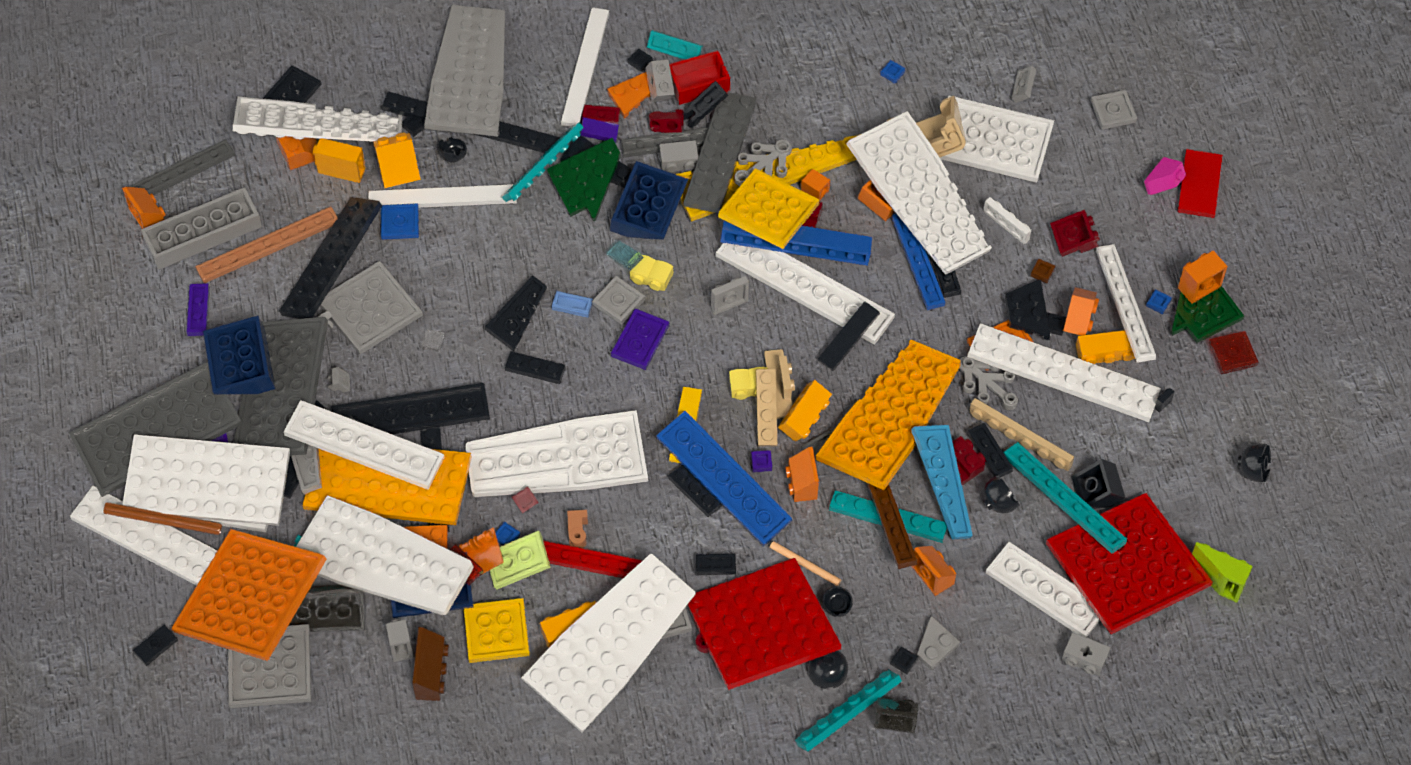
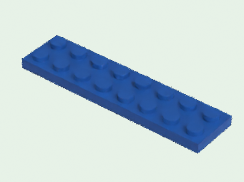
[656,411,792,547]

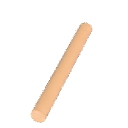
[770,541,841,586]

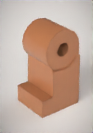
[567,510,588,548]

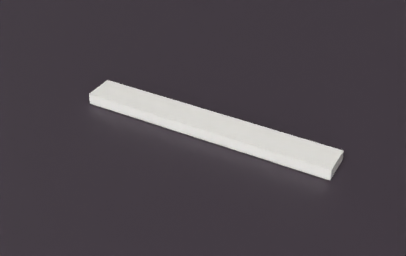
[561,8,609,127]
[369,184,517,208]
[1096,244,1156,363]

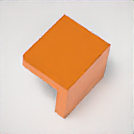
[801,169,830,200]

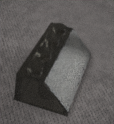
[288,585,366,632]

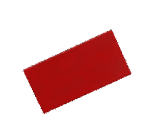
[1178,149,1223,218]

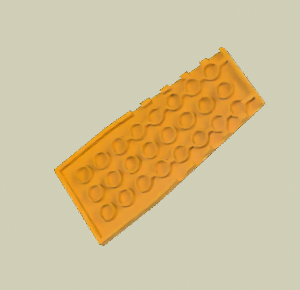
[816,340,961,490]

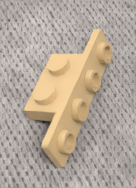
[764,349,795,419]

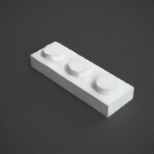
[983,197,1031,245]

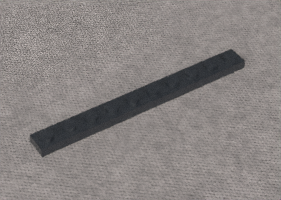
[382,92,561,153]

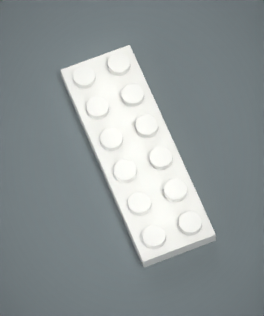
[986,542,1100,637]

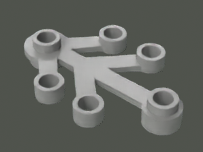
[735,140,792,186]
[959,356,1018,410]

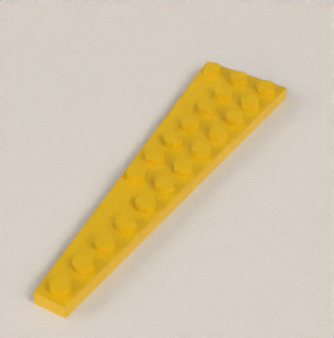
[675,134,861,222]

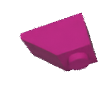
[1144,157,1186,195]

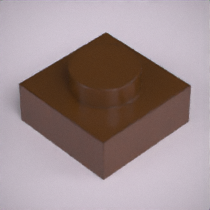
[1030,259,1056,284]

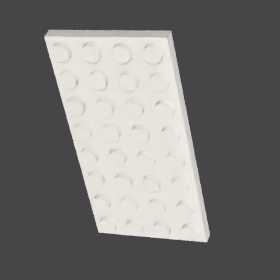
[122,435,290,526]

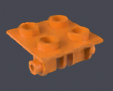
[457,528,504,580]

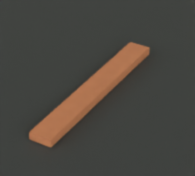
[195,207,338,284]

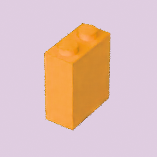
[373,133,421,188]
[313,138,366,183]

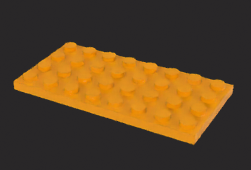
[302,448,472,525]

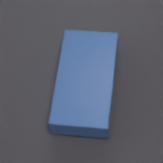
[552,291,593,318]

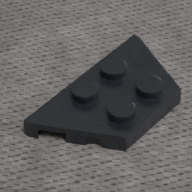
[1005,280,1050,340]

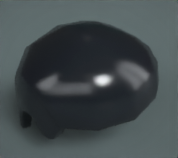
[437,137,467,163]
[822,586,853,617]

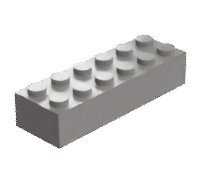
[141,187,262,270]

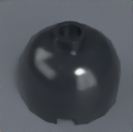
[1238,443,1271,482]
[983,474,1020,514]
[808,650,848,689]

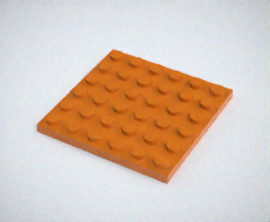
[171,529,327,661]

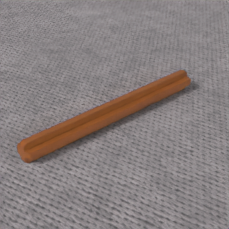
[103,502,222,535]

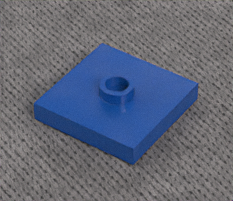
[381,203,419,240]

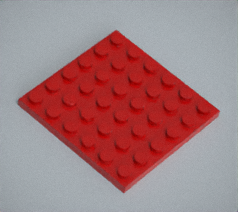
[1046,493,1212,635]
[687,558,842,690]

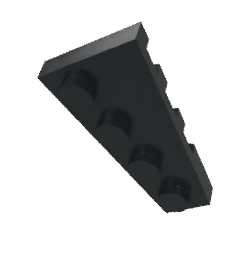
[561,136,633,188]
[485,275,547,352]

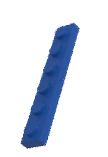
[892,214,945,310]

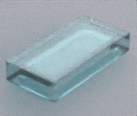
[606,241,644,271]

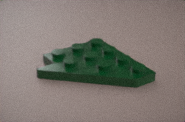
[546,138,621,221]
[1171,286,1244,343]

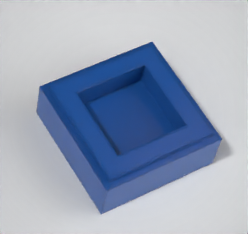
[880,60,906,84]
[1146,289,1172,315]
[495,522,520,546]

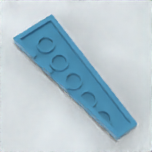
[911,425,973,540]

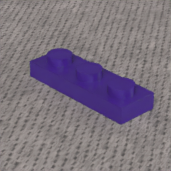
[187,283,210,336]

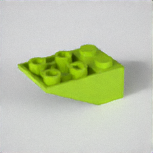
[1192,542,1253,603]

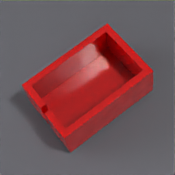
[669,50,731,105]

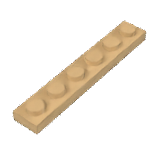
[969,398,1074,471]

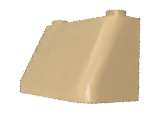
[886,96,966,158]

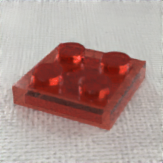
[1209,331,1259,374]

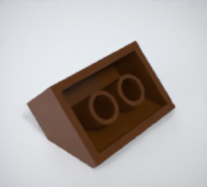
[412,627,449,701]

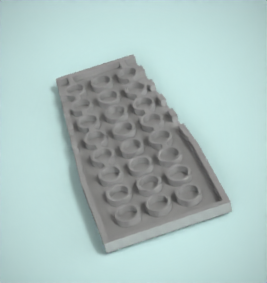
[425,5,505,136]

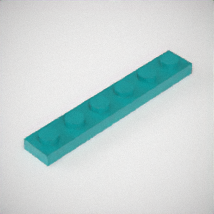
[501,122,584,202]
[829,490,947,543]
[795,670,902,752]

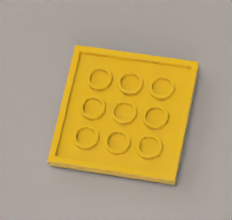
[718,168,820,249]

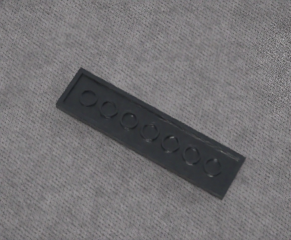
[279,197,383,319]
[331,383,490,434]

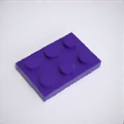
[611,309,670,370]

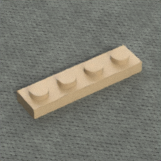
[756,369,777,447]

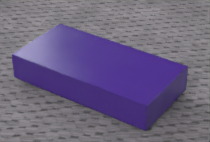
[580,117,619,143]

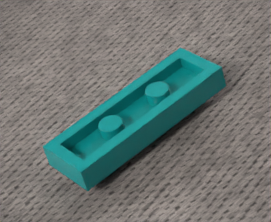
[647,30,703,60]

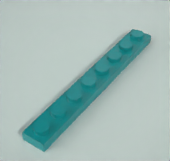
[1003,442,1127,554]

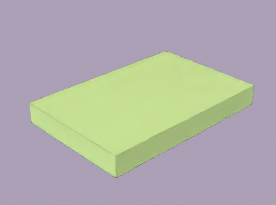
[490,531,551,589]

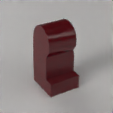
[649,109,684,133]

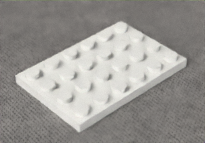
[940,95,1054,183]

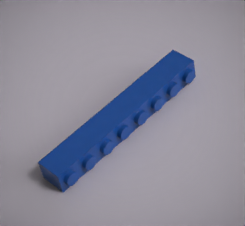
[720,220,872,266]

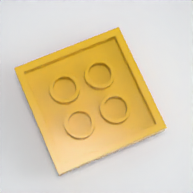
[464,598,530,663]

